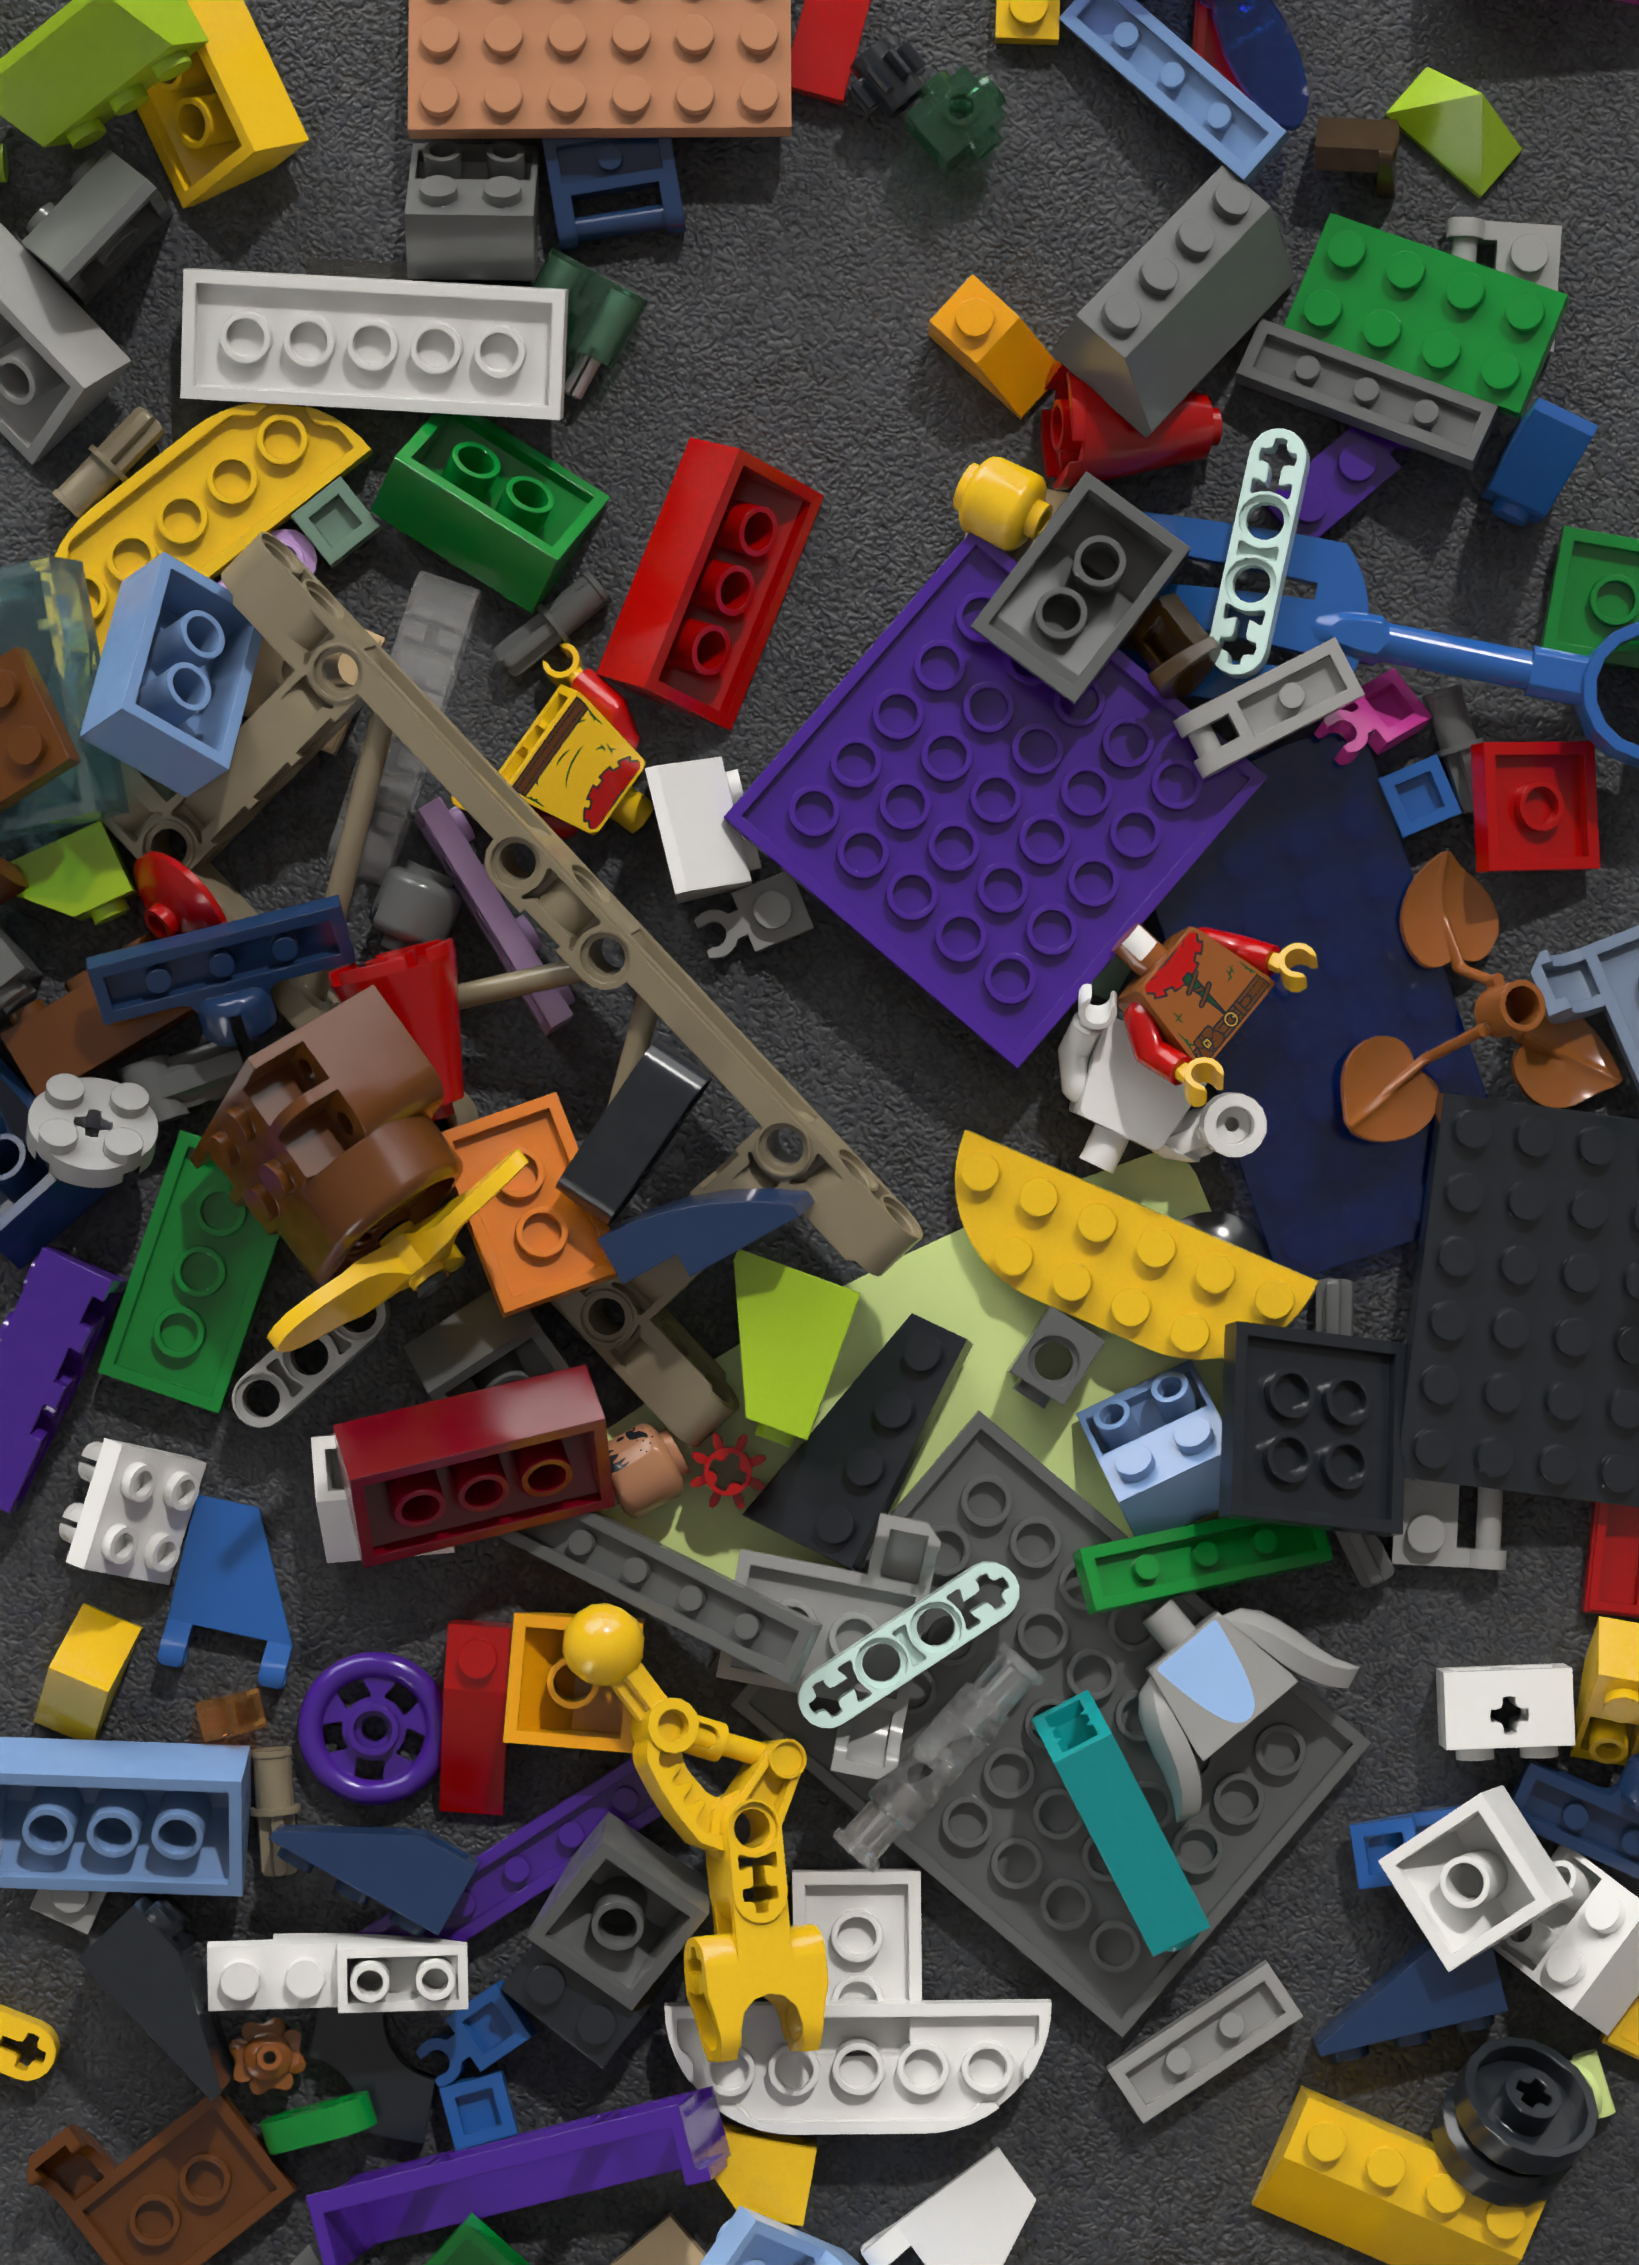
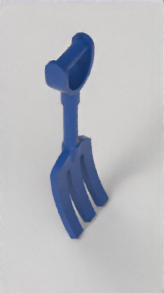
[1119,512,1639,767]

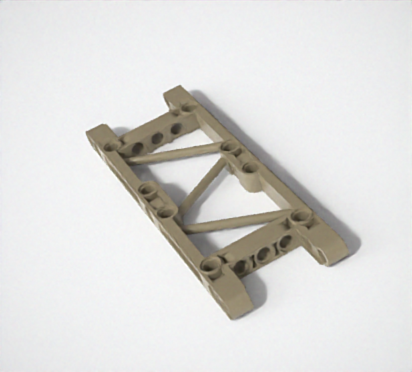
[60,531,923,1447]

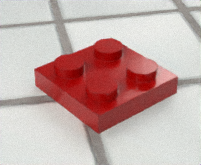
[1471,741,1600,873]

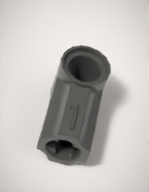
[116,1035,246,1126]

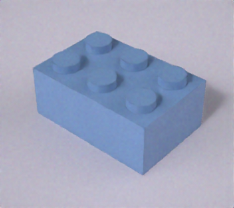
[79,552,263,797]

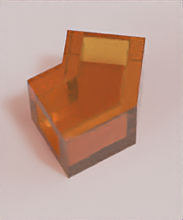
[195,1688,267,1742]

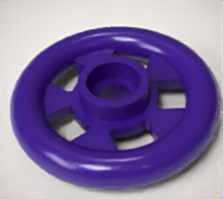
[298,1652,443,1806]

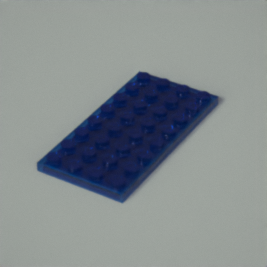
[1154,733,1488,1276]

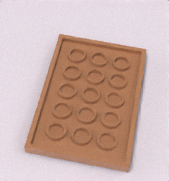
[408,0,792,139]

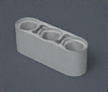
[231,1300,391,1428]

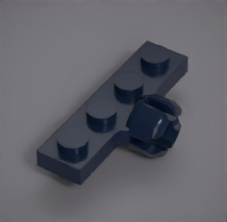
[86,895,356,1047]
[1510,1753,1639,1879]

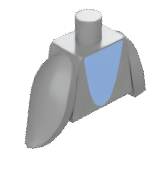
[1138,1598,1361,1823]

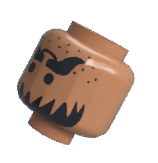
[607,1423,690,1518]

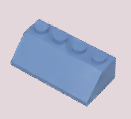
[0,1737,251,1897]

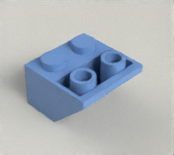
[1076,1359,1222,1537]

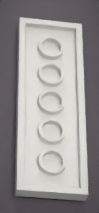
[180,268,569,420]

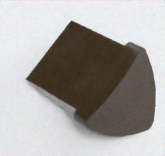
[1314,117,1399,199]
[1128,593,1222,700]

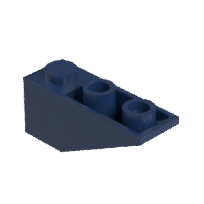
[269,1824,481,1937]
[1312,1940,1508,2062]

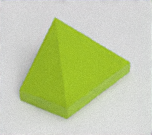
[1384,67,1522,199]

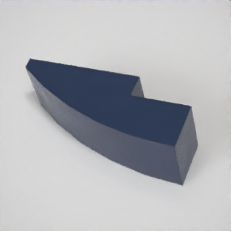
[597,1188,815,1284]

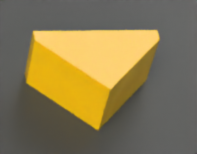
[33,1603,143,1740]

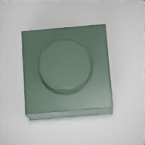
[291,476,382,569]

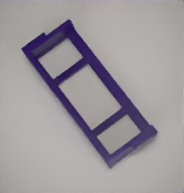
[306,2086,731,2265]

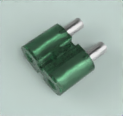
[531,247,649,400]

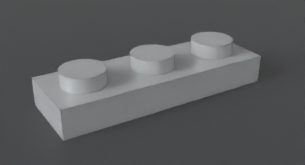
[1106,1959,1303,2124]

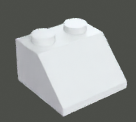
[645,756,761,904]
[1378,1785,1573,1972]

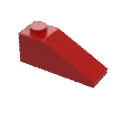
[439,1619,513,1816]

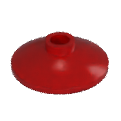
[133,851,227,939]

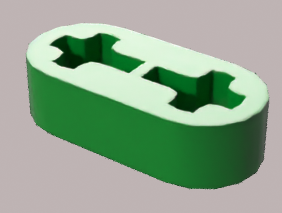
[259,2091,378,2155]

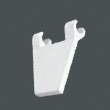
[860,2146,1036,2265]

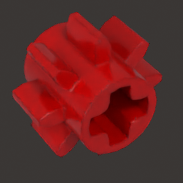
[690,1432,767,1510]

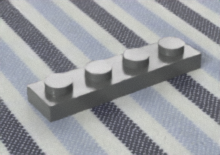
[1236,318,1498,471]

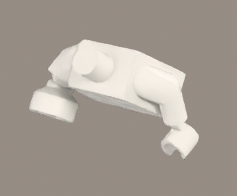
[1058,984,1267,1174]

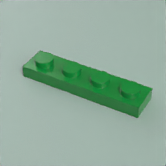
[1072,1518,1333,1616]

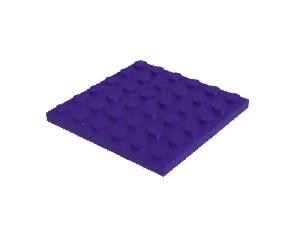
[724,532,1268,1070]

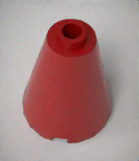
[1041,361,1222,490]
[327,938,464,1121]

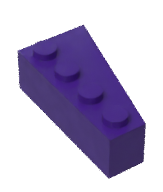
[0,1247,129,1513]

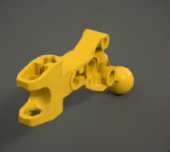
[562,1603,829,2062]

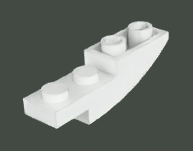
[207,1933,468,2013]

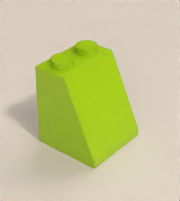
[734,1249,860,1447]

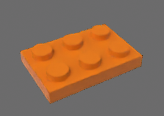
[441,1092,619,1318]

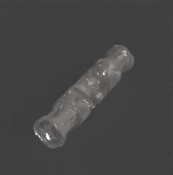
[832,1641,1045,1873]

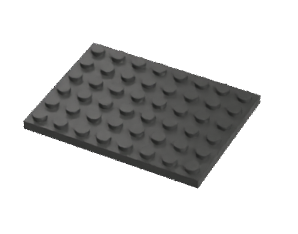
[730,1410,1371,2038]

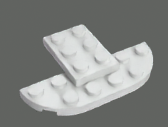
[664,1868,1052,2135]

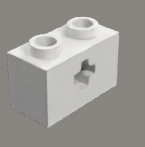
[1436,1663,1575,1761]

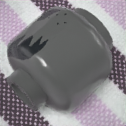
[369,859,462,950]

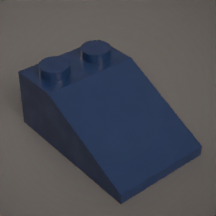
[0,1056,113,1270]

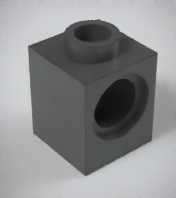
[1007,1306,1105,1409]

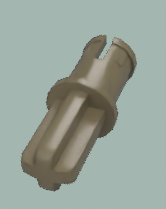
[52,407,164,519]
[250,1746,301,1877]

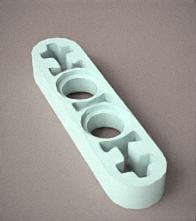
[1210,428,1310,679]
[797,1561,1019,1728]

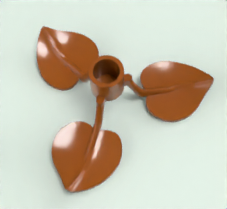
[1340,851,1623,1143]

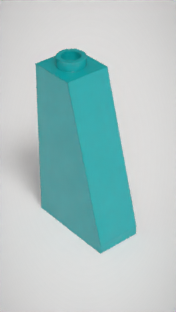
[1031,1689,1211,1957]

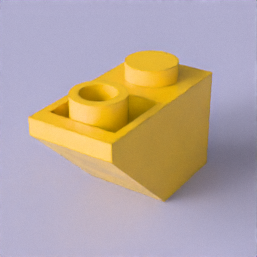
[1570,1616,1639,1766]

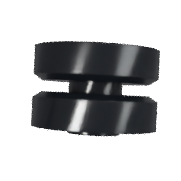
[1431,2037,1598,2208]

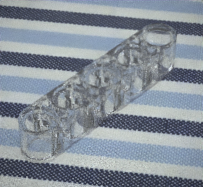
[325,570,482,885]

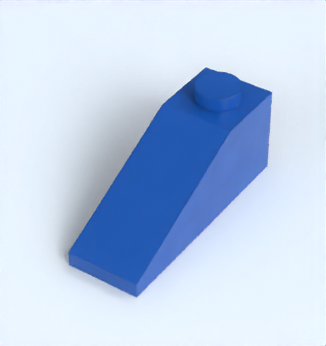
[1480,397,1599,527]

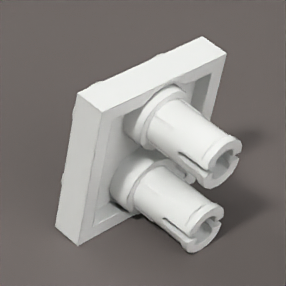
[59,1438,207,1585]

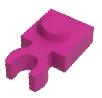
[1314,668,1433,765]

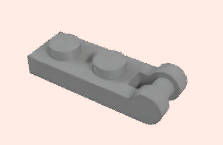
[1173,637,1365,779]

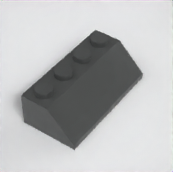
[1050,164,1295,438]

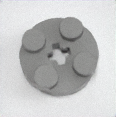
[26,1073,158,1188]

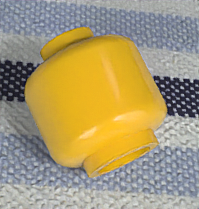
[952,456,1053,551]

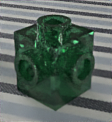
[905,64,1006,176]

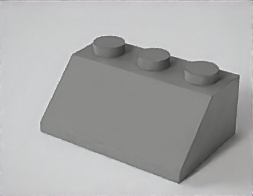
[0,223,132,465]

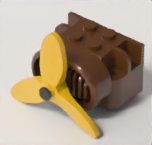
[190,985,528,1353]

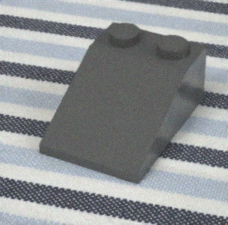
[970,471,1191,705]

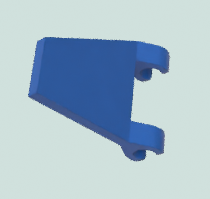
[157,1494,293,1689]

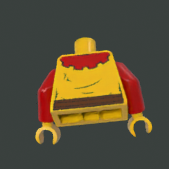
[451,643,654,839]

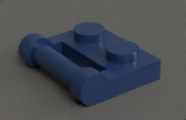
[542,137,686,252]

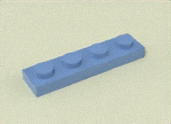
[1059,0,1290,185]

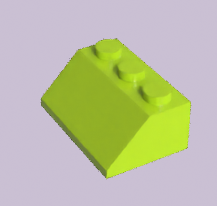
[0,0,209,149]

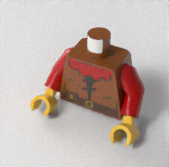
[1112,923,1318,1107]

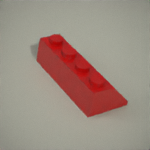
[596,437,824,731]

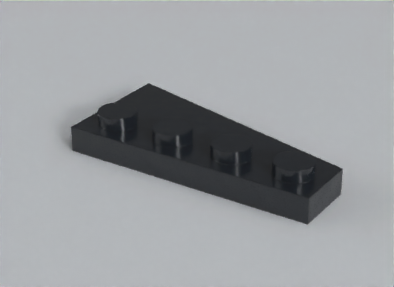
[742,1313,973,1571]

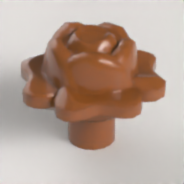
[229,2017,306,2095]

